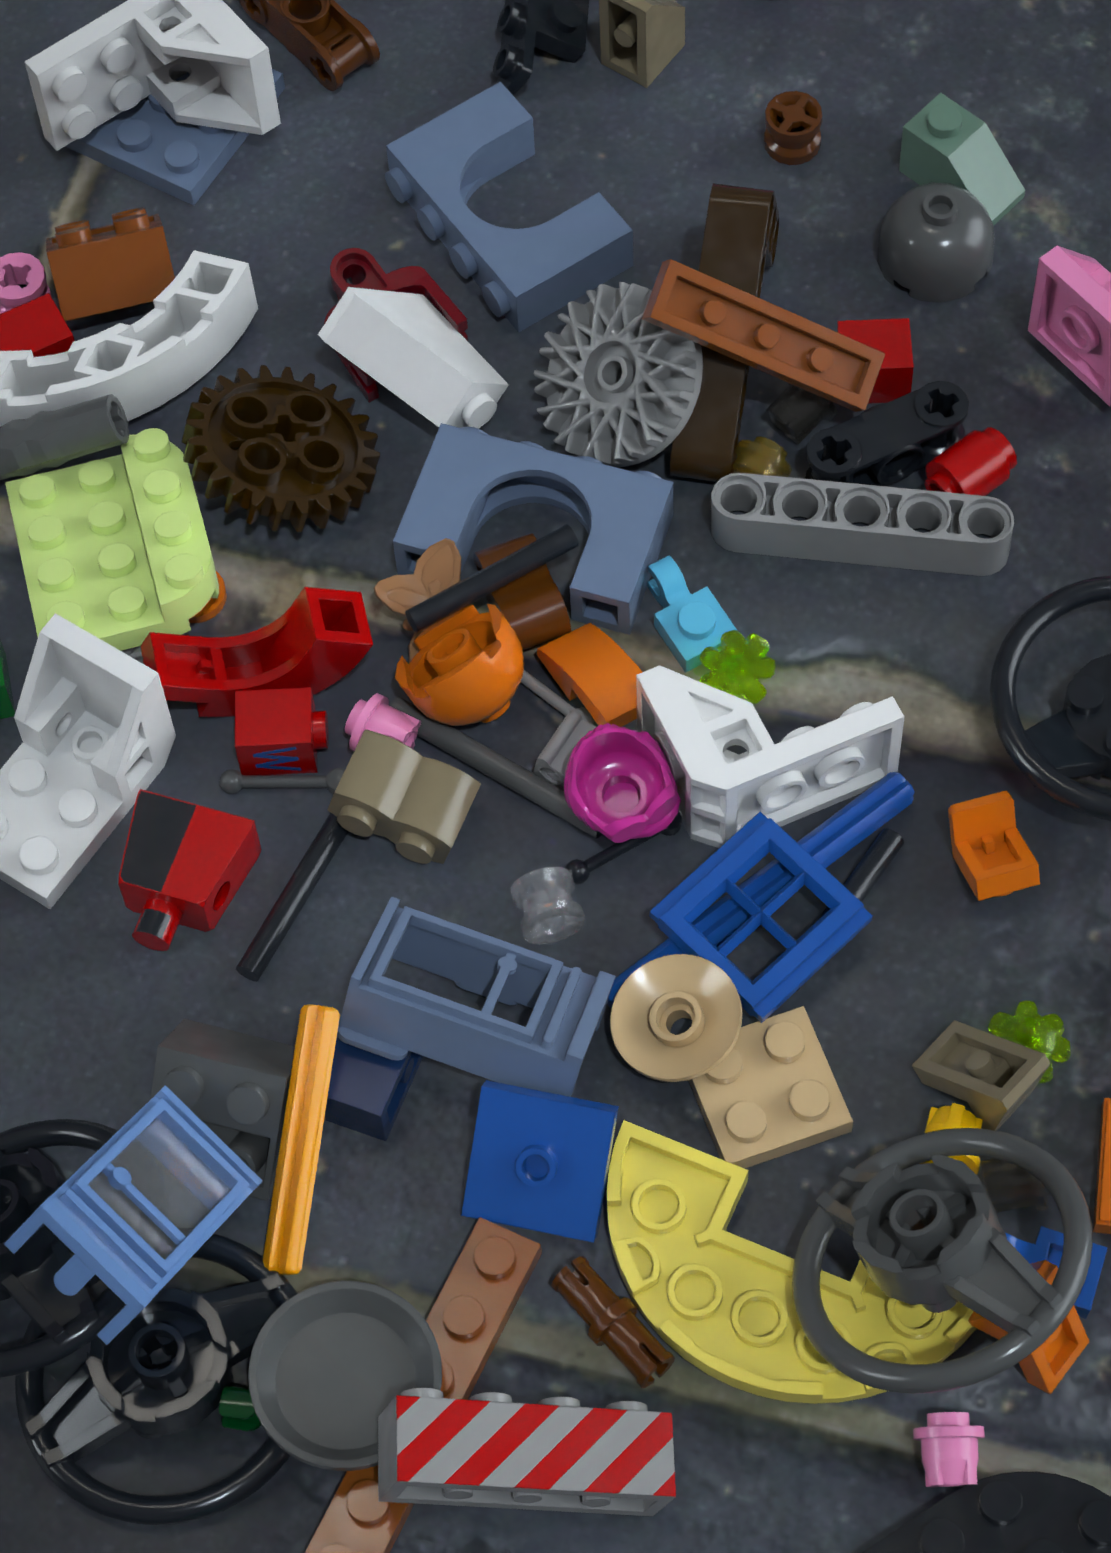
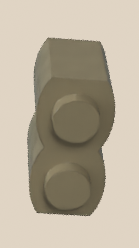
[327,730,481,864]

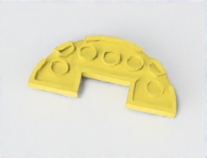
[607,1120,977,1404]

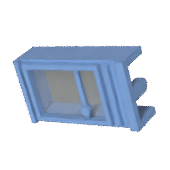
[4,1085,263,1345]

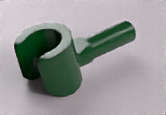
[219,1385,261,1431]

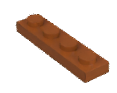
[642,259,885,412]

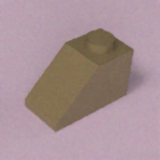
[599,0,685,88]

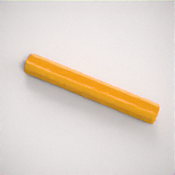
[263,1004,340,1275]

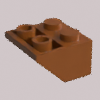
[46,207,175,321]

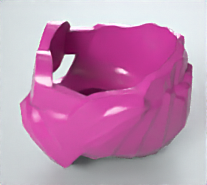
[564,723,681,843]

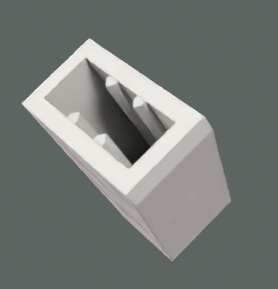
[318,287,509,429]

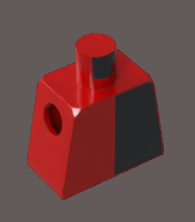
[118,789,262,951]

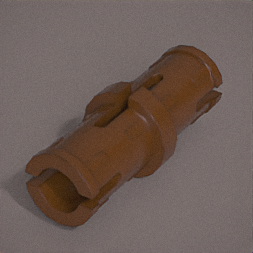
[551,1256,675,1388]

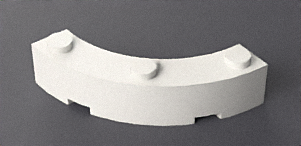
[0,250,258,427]

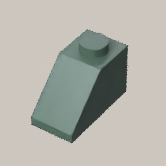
[899,92,1025,225]

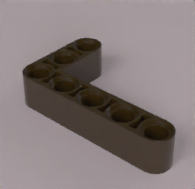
[670,183,780,482]

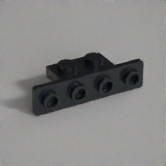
[493,0,589,96]

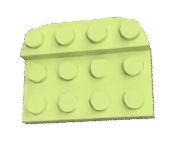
[5,428,219,651]

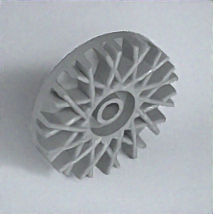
[534,282,703,467]

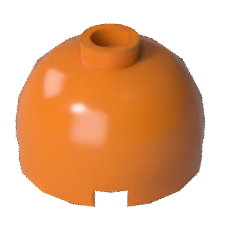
[395,604,524,726]

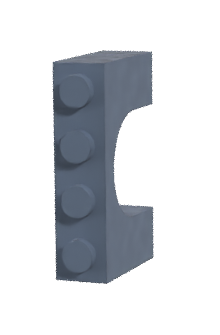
[385,81,633,332]
[393,423,674,635]

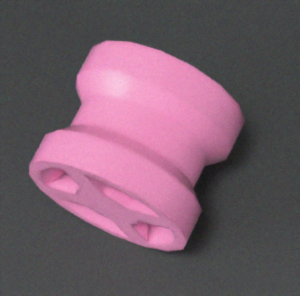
[0,252,52,314]

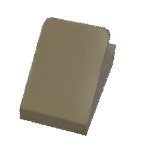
[912,1020,1051,1131]

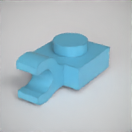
[647,555,740,673]

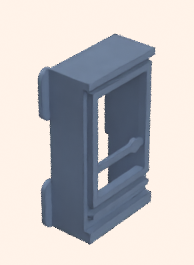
[337,897,616,1097]

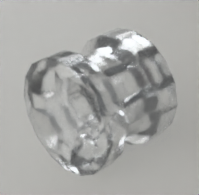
[510,867,586,944]

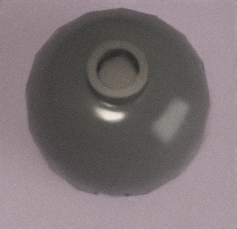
[877,182,995,302]

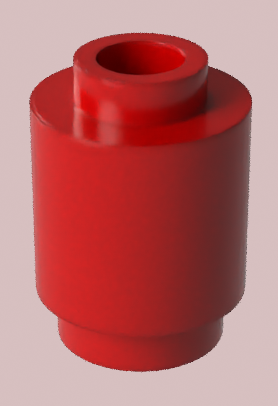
[925,427,1017,496]

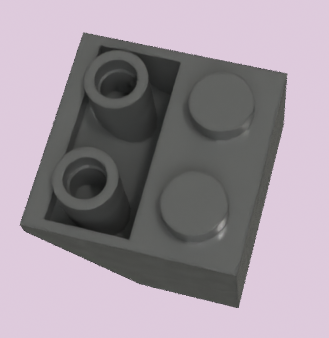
[143,1019,295,1201]

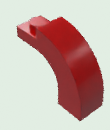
[140,587,373,717]

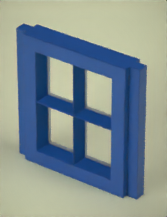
[649,812,873,1023]

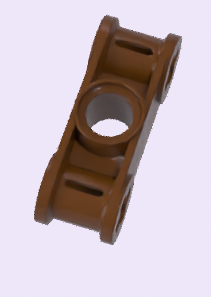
[239,0,380,91]

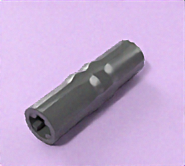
[0,394,129,480]

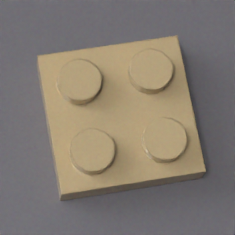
[688,1006,853,1169]

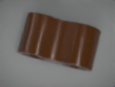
[473,533,572,650]

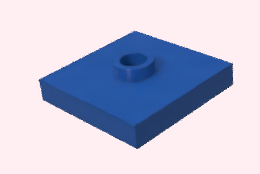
[461,1080,619,1243]

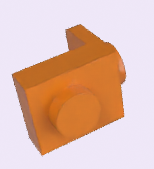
[948,791,1040,901]

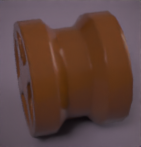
[764,91,822,165]

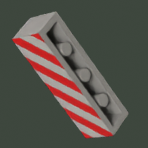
[378,1388,676,1516]

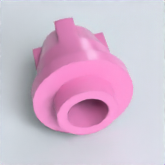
[345,693,421,751]
[913,1412,985,1487]

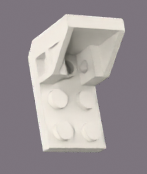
[25,0,281,151]
[0,613,176,909]
[636,665,904,848]

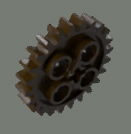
[181,365,380,532]

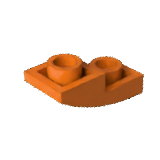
[537,623,642,727]

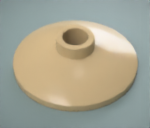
[610,954,743,1082]

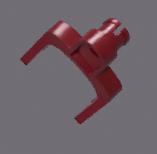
[324,248,468,403]

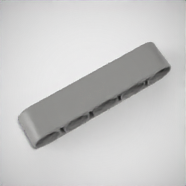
[711,473,1014,576]

